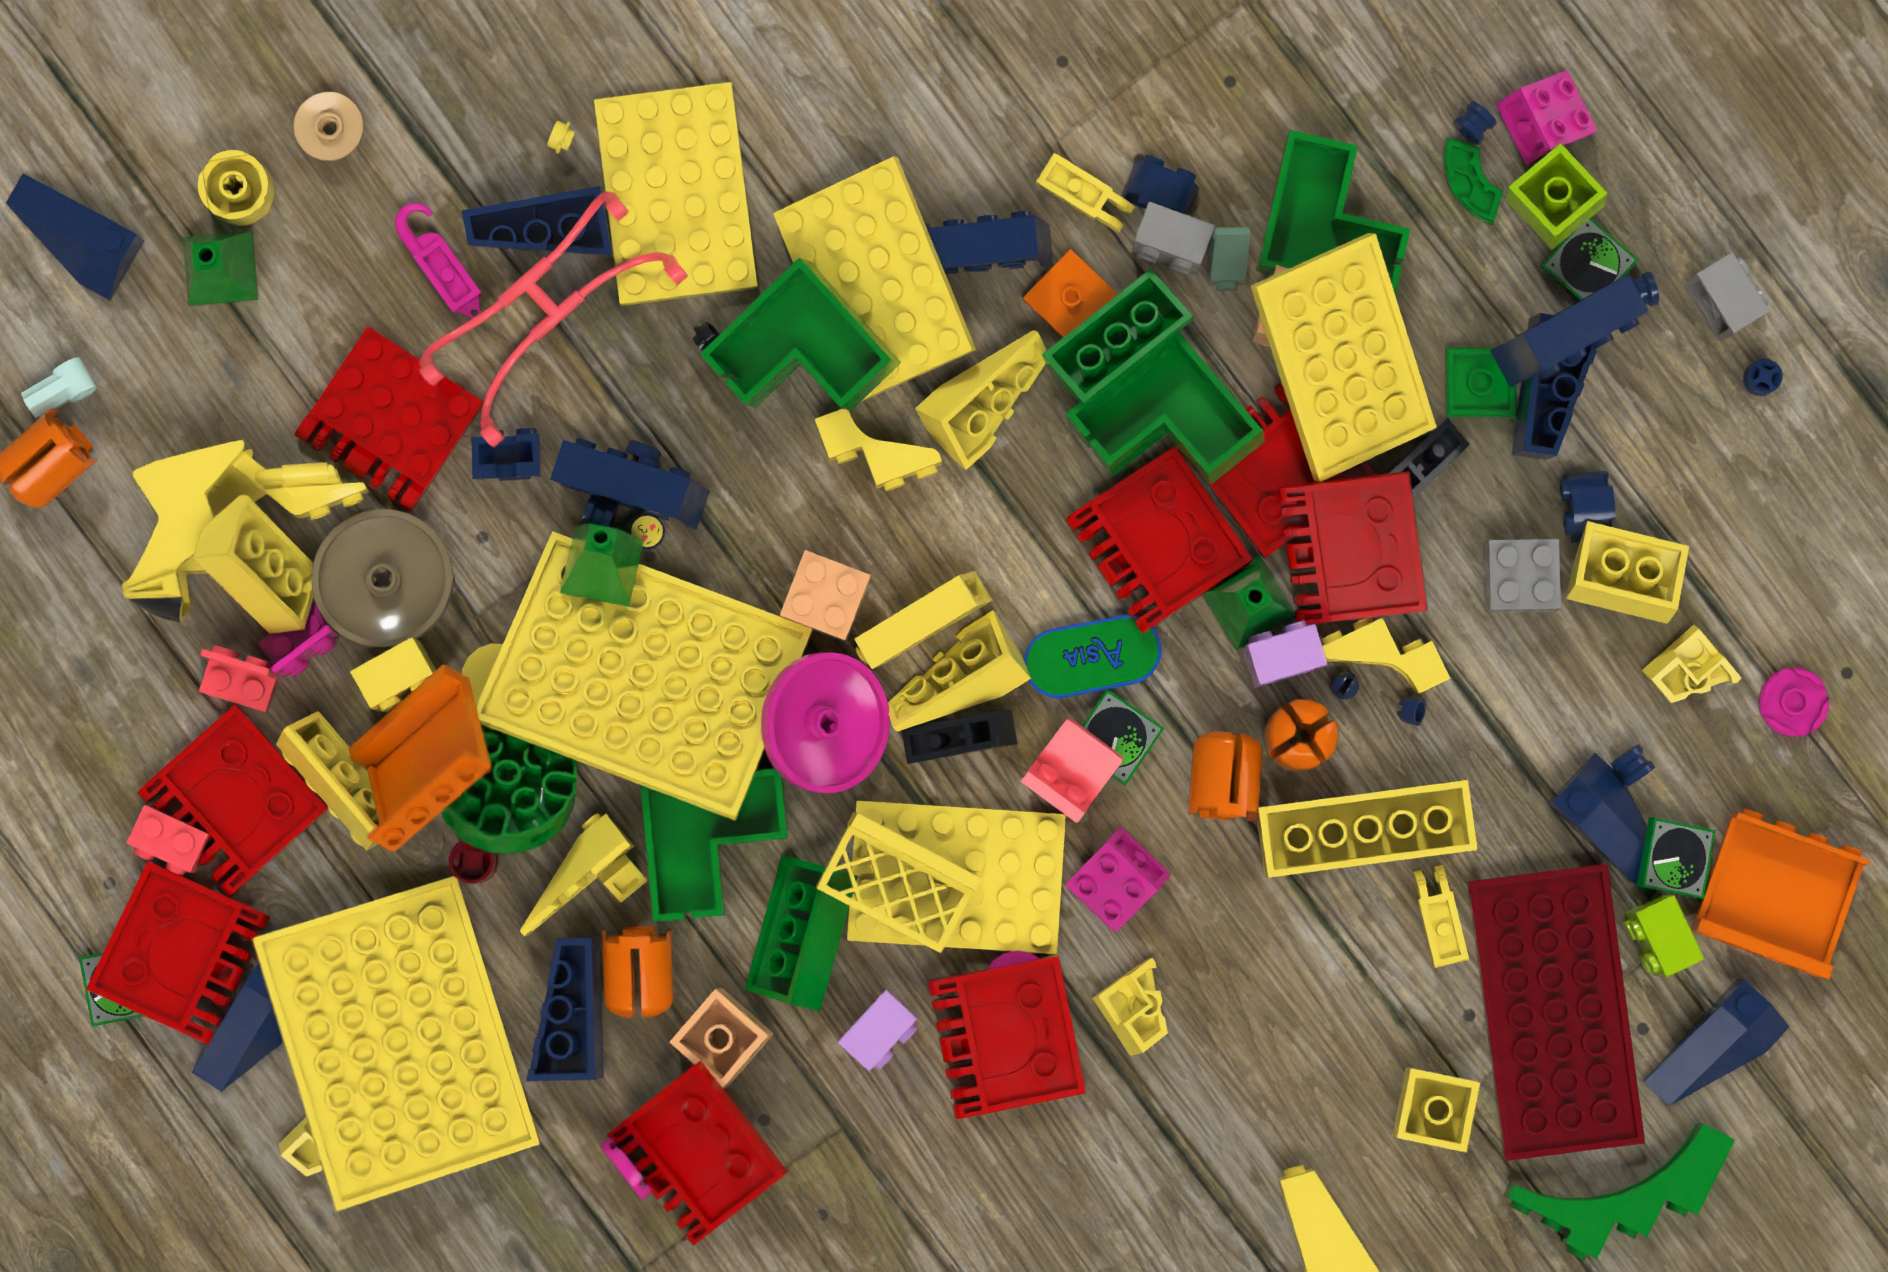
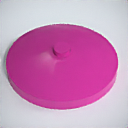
[761,652,890,793]

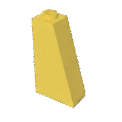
[854,571,993,669]
[1277,1165,1379,1272]

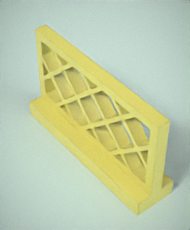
[816,812,982,953]

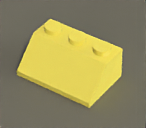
[1566,521,1689,624]

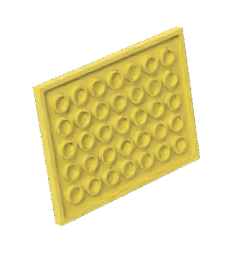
[476,531,813,821]
[252,876,540,1211]

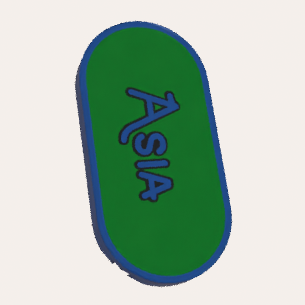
[1024,615,1162,699]

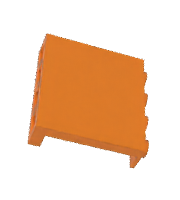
[348,664,491,852]
[1691,809,1871,980]

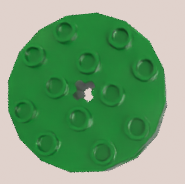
[441,725,577,854]

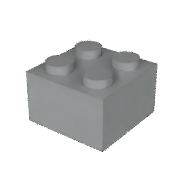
[1131,202,1215,277]
[1684,252,1770,343]
[1483,539,1561,613]

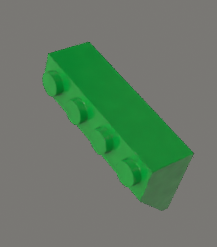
[1042,268,1194,405]
[744,855,858,1011]

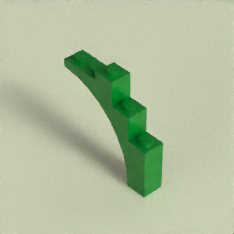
[1503,1122,1735,1261]

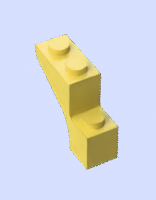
[815,409,942,491]
[1321,617,1450,695]

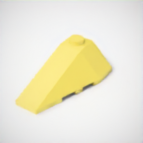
[915,330,1047,470]
[888,610,1031,732]
[520,813,635,936]

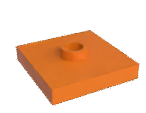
[1022,249,1118,338]

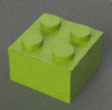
[1506,143,1608,250]
[1623,895,1705,977]

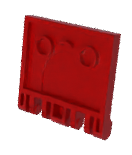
[294,326,484,512]
[1186,383,1376,559]
[1065,446,1253,635]
[1277,471,1428,625]
[137,704,328,898]
[86,861,270,1045]
[927,954,1086,1119]
[606,1060,788,1246]

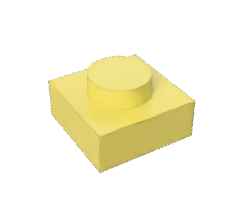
[598,854,648,902]

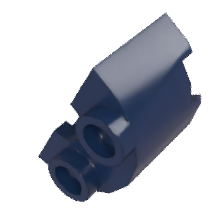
[1121,155,1199,215]
[471,428,541,481]
[1560,471,1616,543]

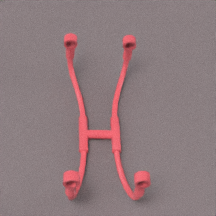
[419,191,688,447]

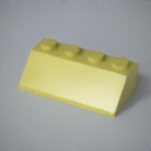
[193,495,314,634]
[276,711,379,851]

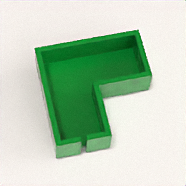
[1256,130,1410,295]
[700,257,901,411]
[1066,332,1265,485]
[641,769,788,922]

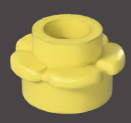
[547,120,575,154]

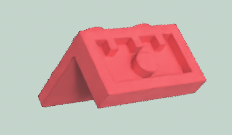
[199,645,279,713]
[1021,718,1123,823]

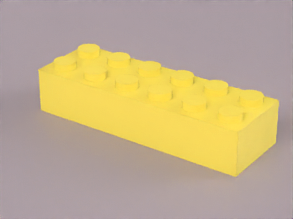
[1257,780,1478,878]

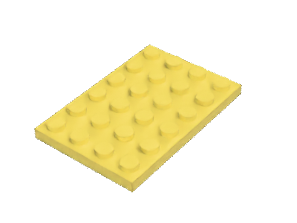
[594,82,758,306]
[773,156,976,402]
[1250,233,1437,482]
[847,801,1066,954]

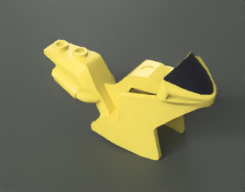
[121,440,369,623]

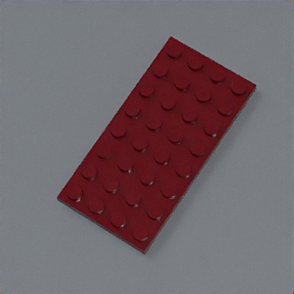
[1467,864,1645,1161]

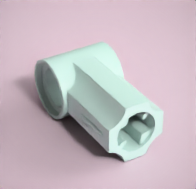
[21,357,97,420]

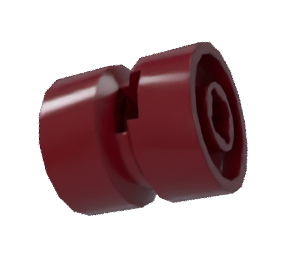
[448,841,499,884]

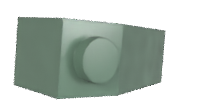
[1207,227,1250,291]

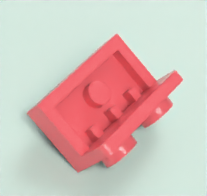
[127,805,210,876]

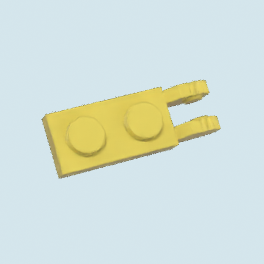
[1036,153,1135,232]
[1413,865,1469,968]

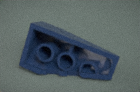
[6,174,144,301]
[1547,753,1658,900]
[192,962,283,1092]
[1643,979,1789,1106]

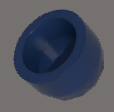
[1330,671,1359,700]
[1397,696,1426,726]

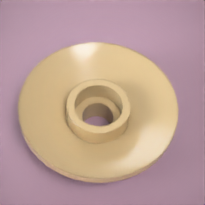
[294,92,364,161]

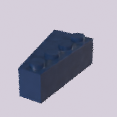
[462,186,614,256]
[925,211,1053,275]
[1490,274,1649,387]
[1512,313,1597,460]
[550,438,710,530]
[526,937,604,1082]

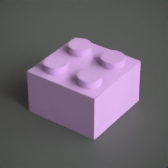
[1242,620,1328,689]
[838,989,918,1071]

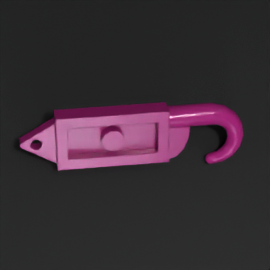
[395,202,483,319]

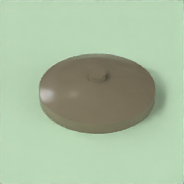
[311,509,453,649]

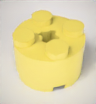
[198,150,274,226]

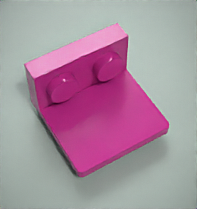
[1496,71,1597,166]
[258,601,340,678]
[1066,826,1171,932]

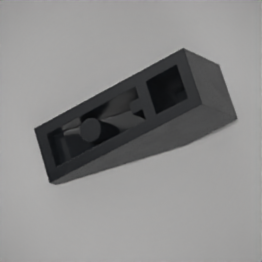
[1383,418,1470,498]
[901,710,1018,764]

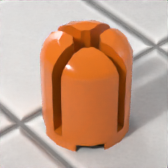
[0,408,99,508]
[1263,699,1339,771]
[1188,731,1263,821]
[601,926,673,1018]

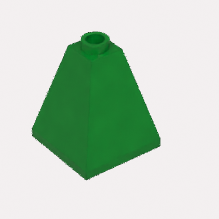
[183,231,259,306]
[560,523,644,607]
[1203,555,1295,650]

